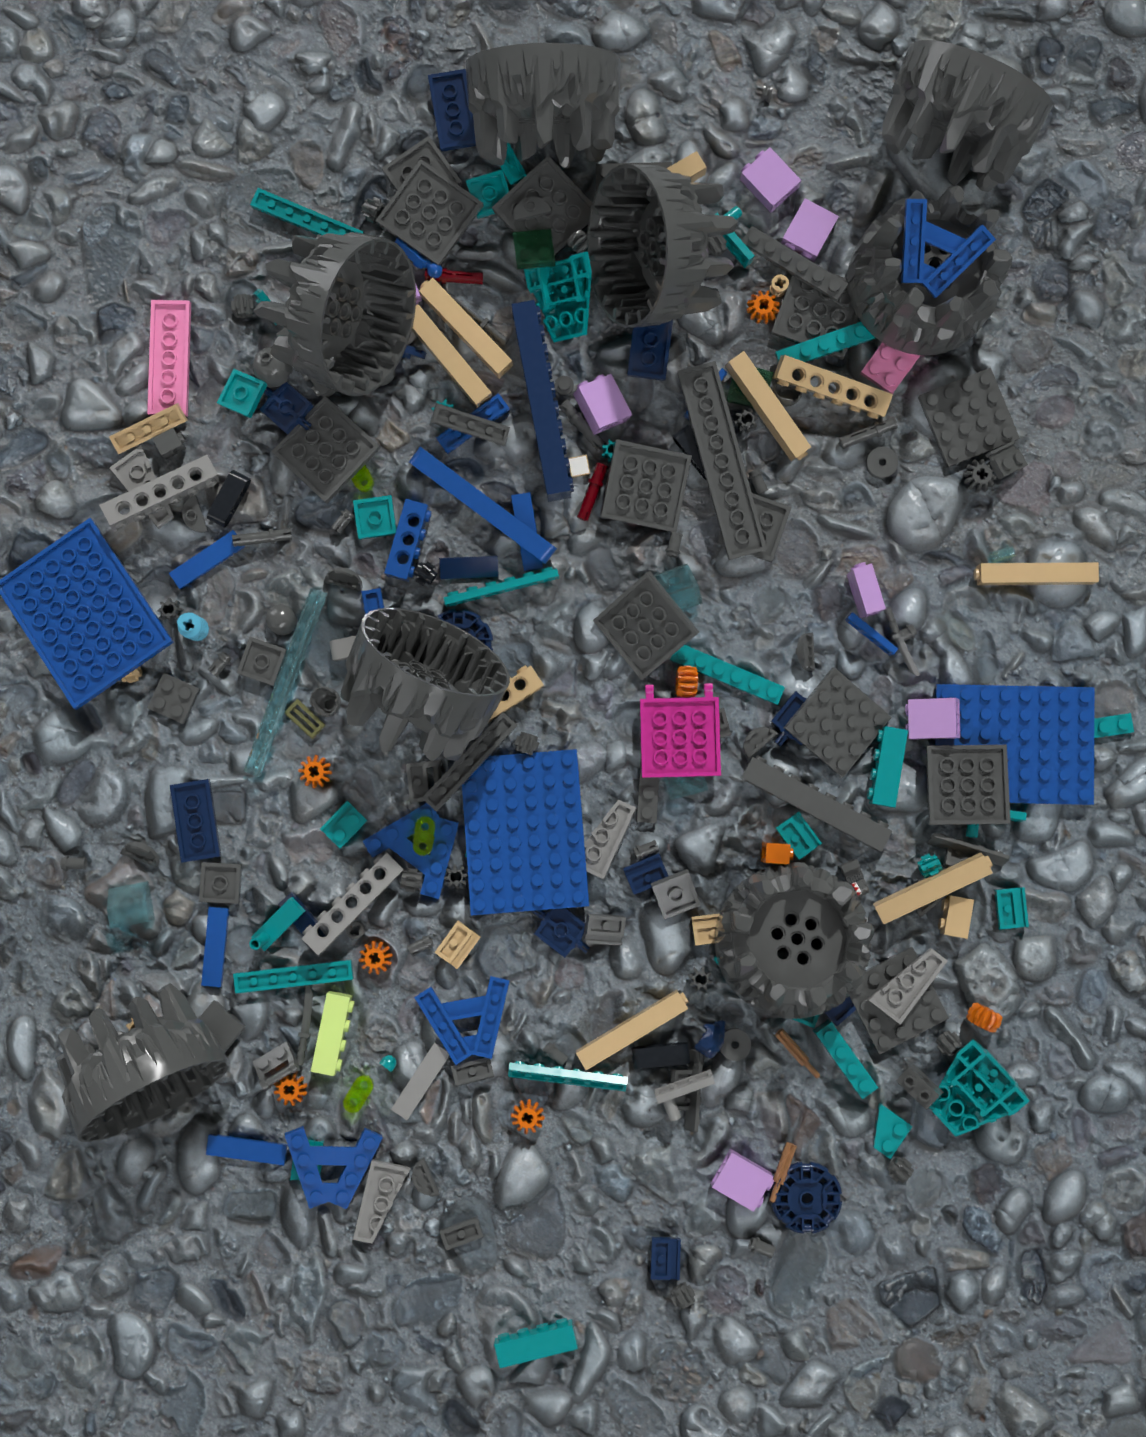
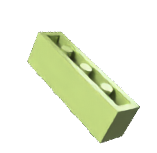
[311,991,355,1076]

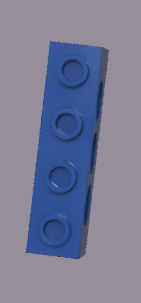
[384,499,432,582]

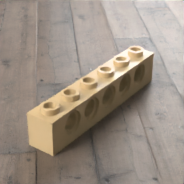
[773,355,893,419]
[487,665,544,724]

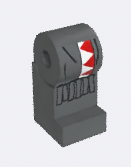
[838,859,869,897]

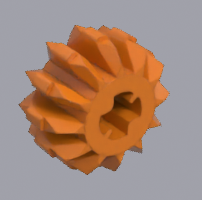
[747,290,779,324]
[675,665,698,698]
[298,755,332,788]
[359,941,393,975]
[966,1003,1002,1033]
[274,1072,308,1106]
[511,1099,545,1134]

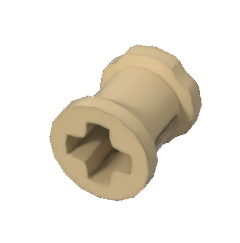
[769,274,789,297]

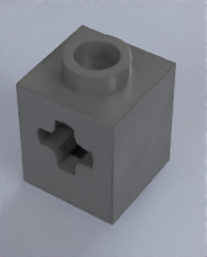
[152,428,187,460]

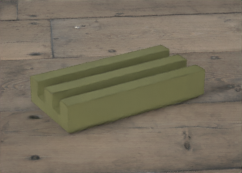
[284,699,326,739]

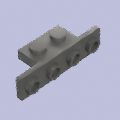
[928,833,1009,868]
[670,1049,704,1132]

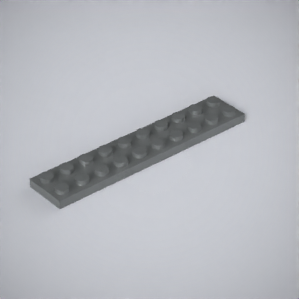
[677,361,767,561]

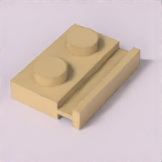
[691,914,719,946]
[434,920,481,969]

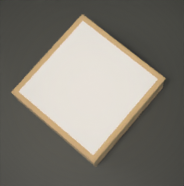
[568,455,590,478]

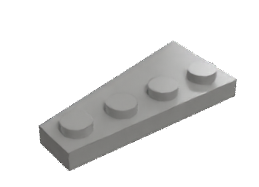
[110,445,174,529]
[584,800,637,879]
[867,948,948,1025]
[353,1159,410,1244]

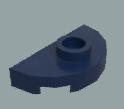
[402,345,427,360]

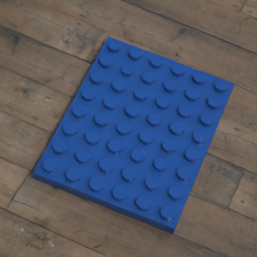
[0,518,174,710]
[935,684,1095,805]
[462,749,589,916]

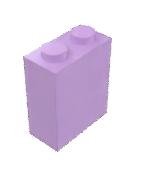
[740,147,801,213]
[781,198,839,262]
[573,374,632,435]
[847,562,886,619]
[905,698,960,740]
[711,1149,774,1212]

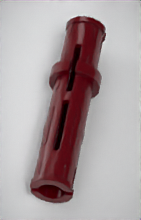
[425,268,483,285]
[577,463,608,522]

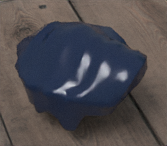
[694,1020,726,1058]

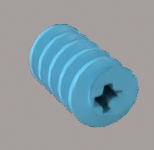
[177,612,209,641]

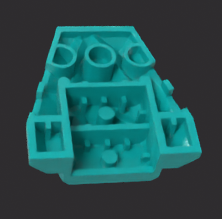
[524,252,592,342]
[929,1039,1030,1137]

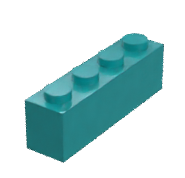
[867,726,908,808]
[812,1019,879,1099]
[494,1318,578,1368]

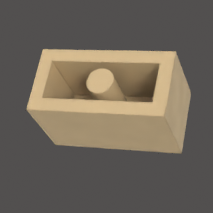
[938,895,974,939]

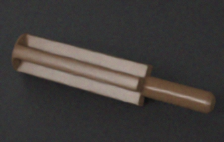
[774,1028,820,1078]
[769,1142,797,1203]

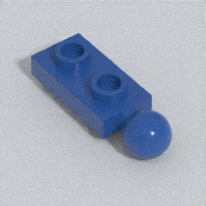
[395,238,443,279]

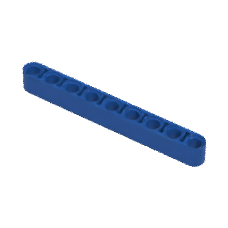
[409,447,557,564]

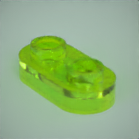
[351,464,374,492]
[413,816,435,856]
[343,1075,374,1113]

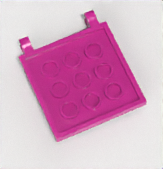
[640,683,721,778]

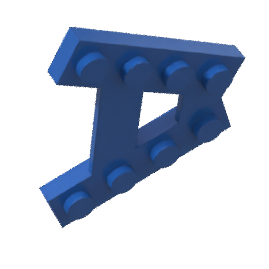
[901,199,996,298]
[363,803,459,899]
[414,976,510,1065]
[284,1126,383,1209]

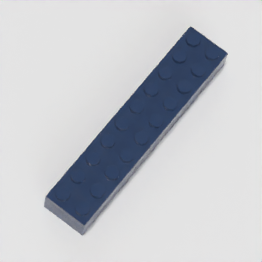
[511,300,574,502]

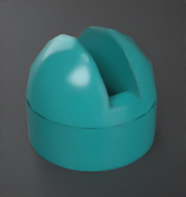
[379,1055,397,1072]

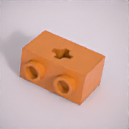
[761,842,793,864]

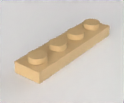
[109,403,188,454]

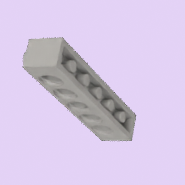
[99,455,219,530]
[301,853,404,956]

